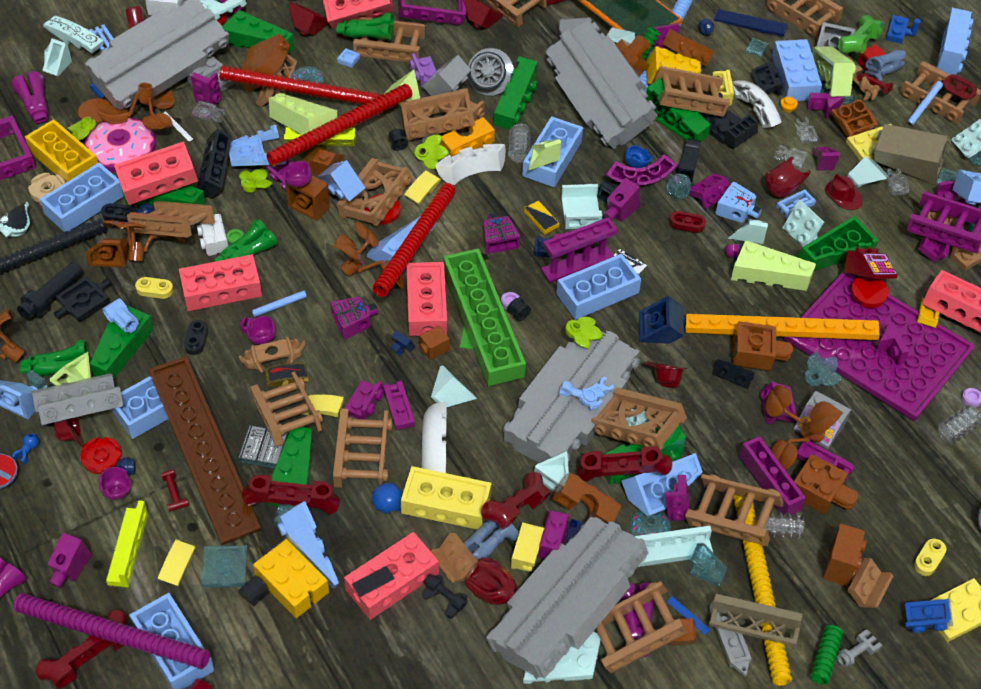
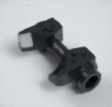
[422,573,468,619]

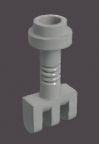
[837,629,883,667]

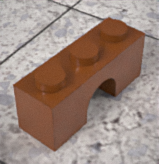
[662,29,715,66]
[552,473,621,524]

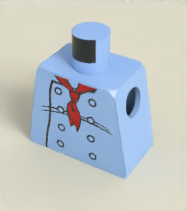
[716,181,762,223]

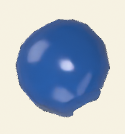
[625,145,653,168]
[372,483,403,514]

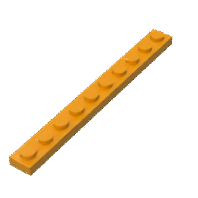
[686,314,880,340]

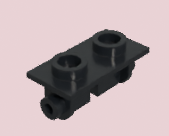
[712,358,755,389]

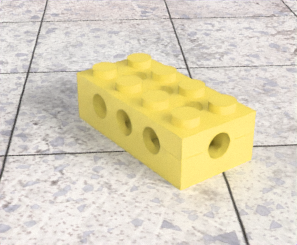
[401,466,492,530]

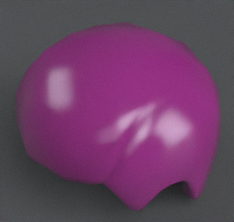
[284,161,312,188]
[247,316,276,345]
[99,467,131,500]

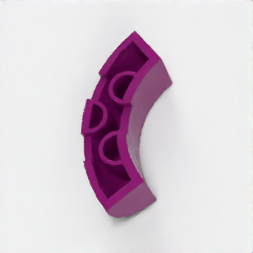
[605,154,678,186]

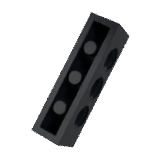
[197,129,232,199]

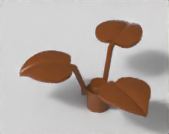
[97,82,175,129]
[103,220,185,262]
[334,222,404,290]
[0,309,25,363]
[766,385,843,470]

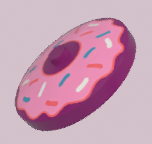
[84,117,156,172]

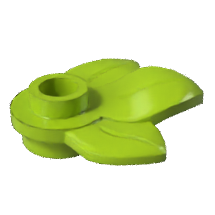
[68,117,96,140]
[415,135,449,169]
[239,169,273,192]
[565,317,603,348]

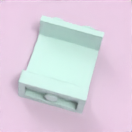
[561,184,602,229]

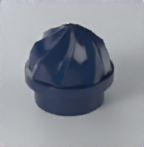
[698,18,714,35]
[137,203,155,214]
[116,457,136,477]

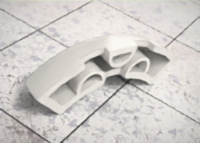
[732,80,782,128]
[436,144,505,185]
[422,402,447,473]

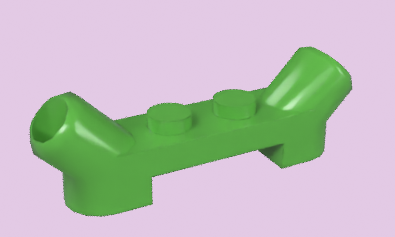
[838,15,883,54]

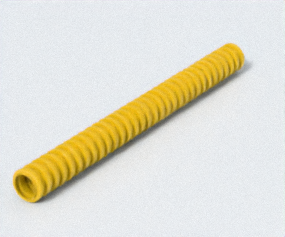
[733,495,792,686]

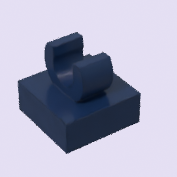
[534,236,551,257]
[391,331,415,356]

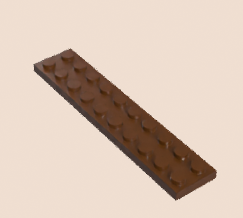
[148,356,261,546]

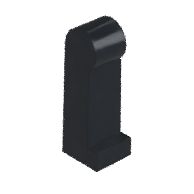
[677,138,701,183]

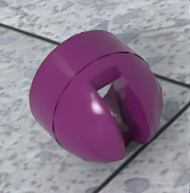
[725,244,740,258]
[240,317,253,334]

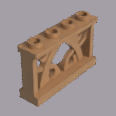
[401,88,475,140]
[336,158,411,226]
[591,387,687,450]

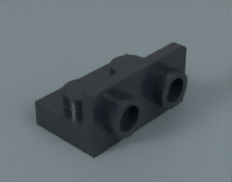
[751,62,783,96]

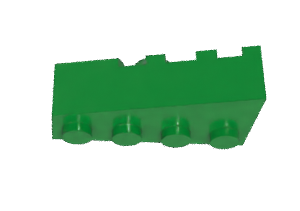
[222,10,295,55]
[494,56,538,130]
[646,78,711,142]
[122,185,206,206]
[797,216,879,271]
[90,305,154,380]
[604,425,686,486]
[268,427,314,510]

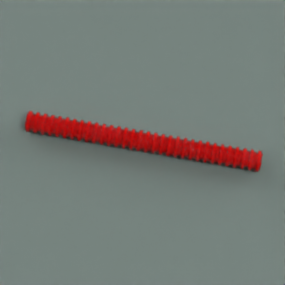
[219,65,382,105]
[266,84,413,167]
[372,183,456,297]

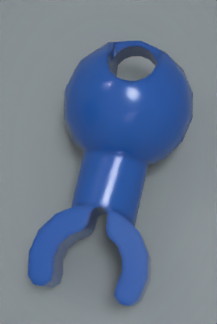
[12,433,39,465]

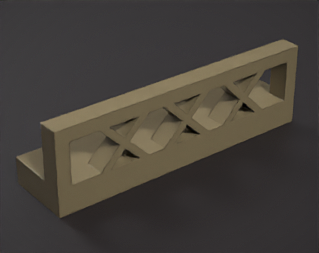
[710,594,803,647]

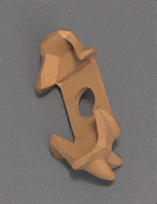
[847,56,881,101]
[238,337,306,373]

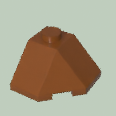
[86,238,129,267]

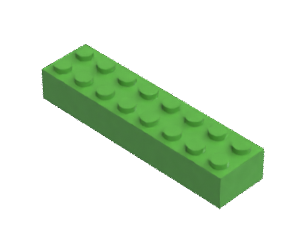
[443,248,526,386]

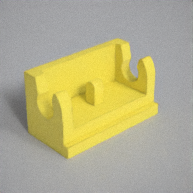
[713,70,734,105]
[511,523,544,571]

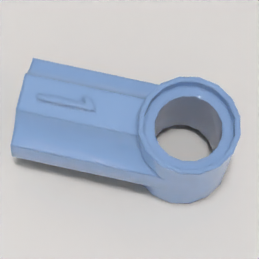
[102,298,139,333]

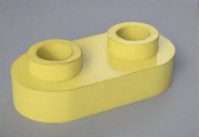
[135,277,174,299]
[914,539,946,576]

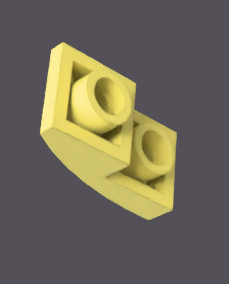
[404,171,441,206]
[301,395,344,417]
[158,540,196,586]

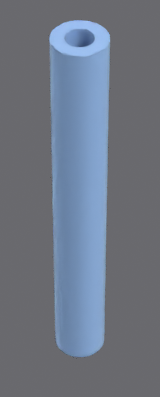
[907,81,943,125]
[252,290,307,317]

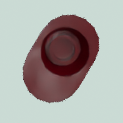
[825,174,863,210]
[644,361,688,387]
[54,417,84,447]

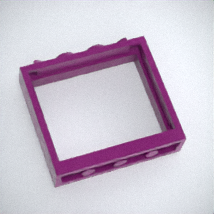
[399,0,466,25]
[0,116,36,180]

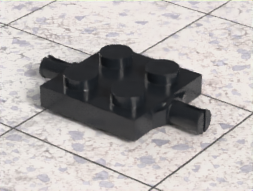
[53,276,111,322]

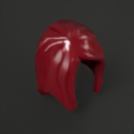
[765,157,811,197]
[466,558,517,605]

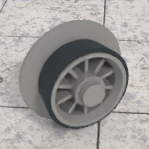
[467,48,513,96]

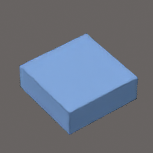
[337,48,360,68]

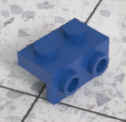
[905,599,953,633]

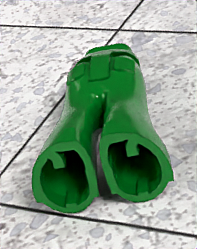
[336,13,394,41]
[214,219,278,262]
[20,340,90,377]

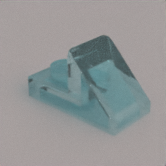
[690,543,728,586]

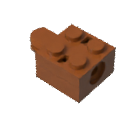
[616,36,650,77]
[733,321,793,371]
[794,454,858,515]

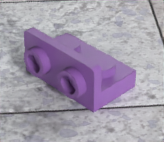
[409,53,436,87]

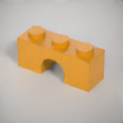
[440,117,495,157]

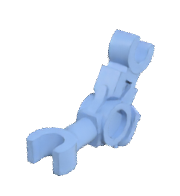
[559,377,614,410]

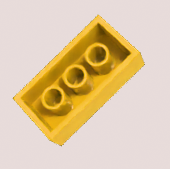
[25,119,98,183]

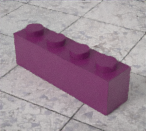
[739,436,806,519]

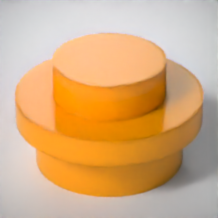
[780,97,798,112]

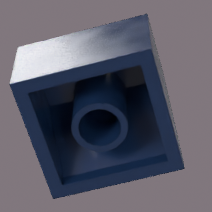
[639,296,684,344]

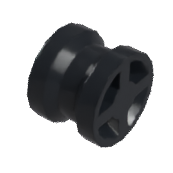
[388,129,408,151]
[507,297,531,321]

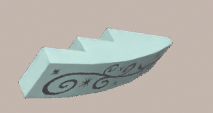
[43,16,104,53]

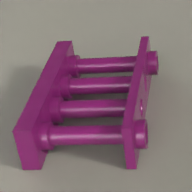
[907,191,981,254]
[541,217,618,283]

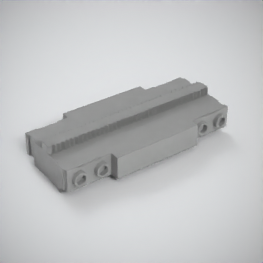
[85,0,229,110]
[546,18,658,149]
[503,331,640,463]
[486,517,649,679]

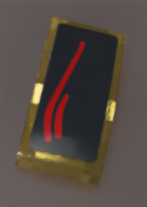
[264,363,309,387]

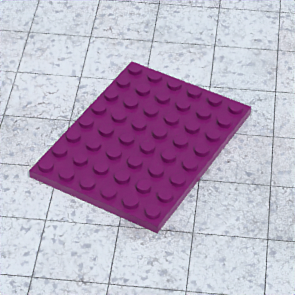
[784,272,975,421]

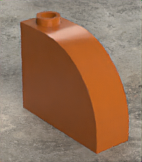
[239,34,290,92]

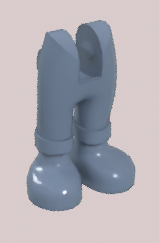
[865,50,906,81]
[464,521,519,560]

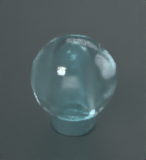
[667,174,691,199]

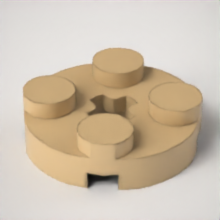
[28,173,65,205]

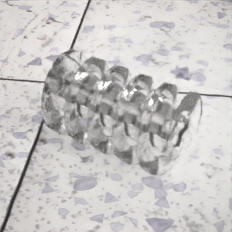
[508,124,531,163]
[938,405,981,444]
[760,511,805,540]

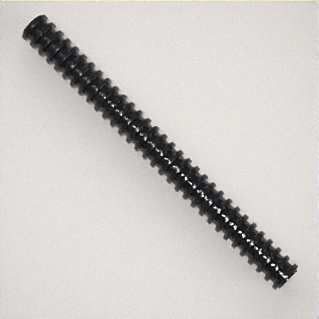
[0,218,106,275]

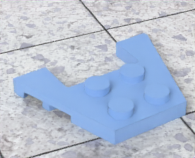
[229,125,286,166]

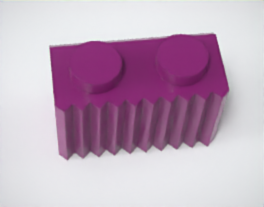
[538,510,569,559]

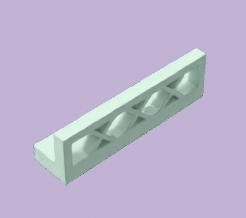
[634,526,713,567]

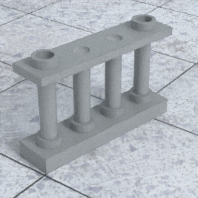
[31,373,123,425]

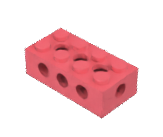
[323,0,395,29]
[114,142,198,205]
[179,254,262,311]
[407,262,447,336]
[922,270,981,333]
[344,532,439,620]

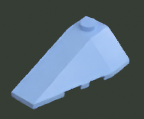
[367,217,437,262]
[0,380,38,419]
[622,453,702,516]
[277,502,339,589]

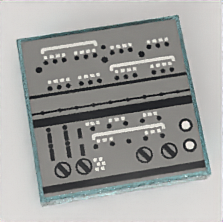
[238,425,289,468]

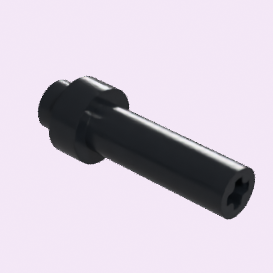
[17,262,83,320]

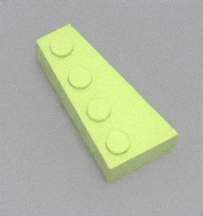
[812,47,856,96]
[269,93,337,135]
[731,240,816,291]

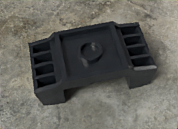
[698,92,758,149]

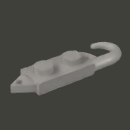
[709,600,752,677]

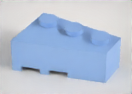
[318,160,365,201]

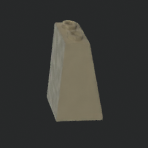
[872,124,947,185]

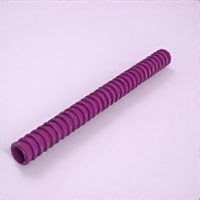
[14,593,210,669]

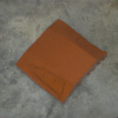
[829,99,878,137]

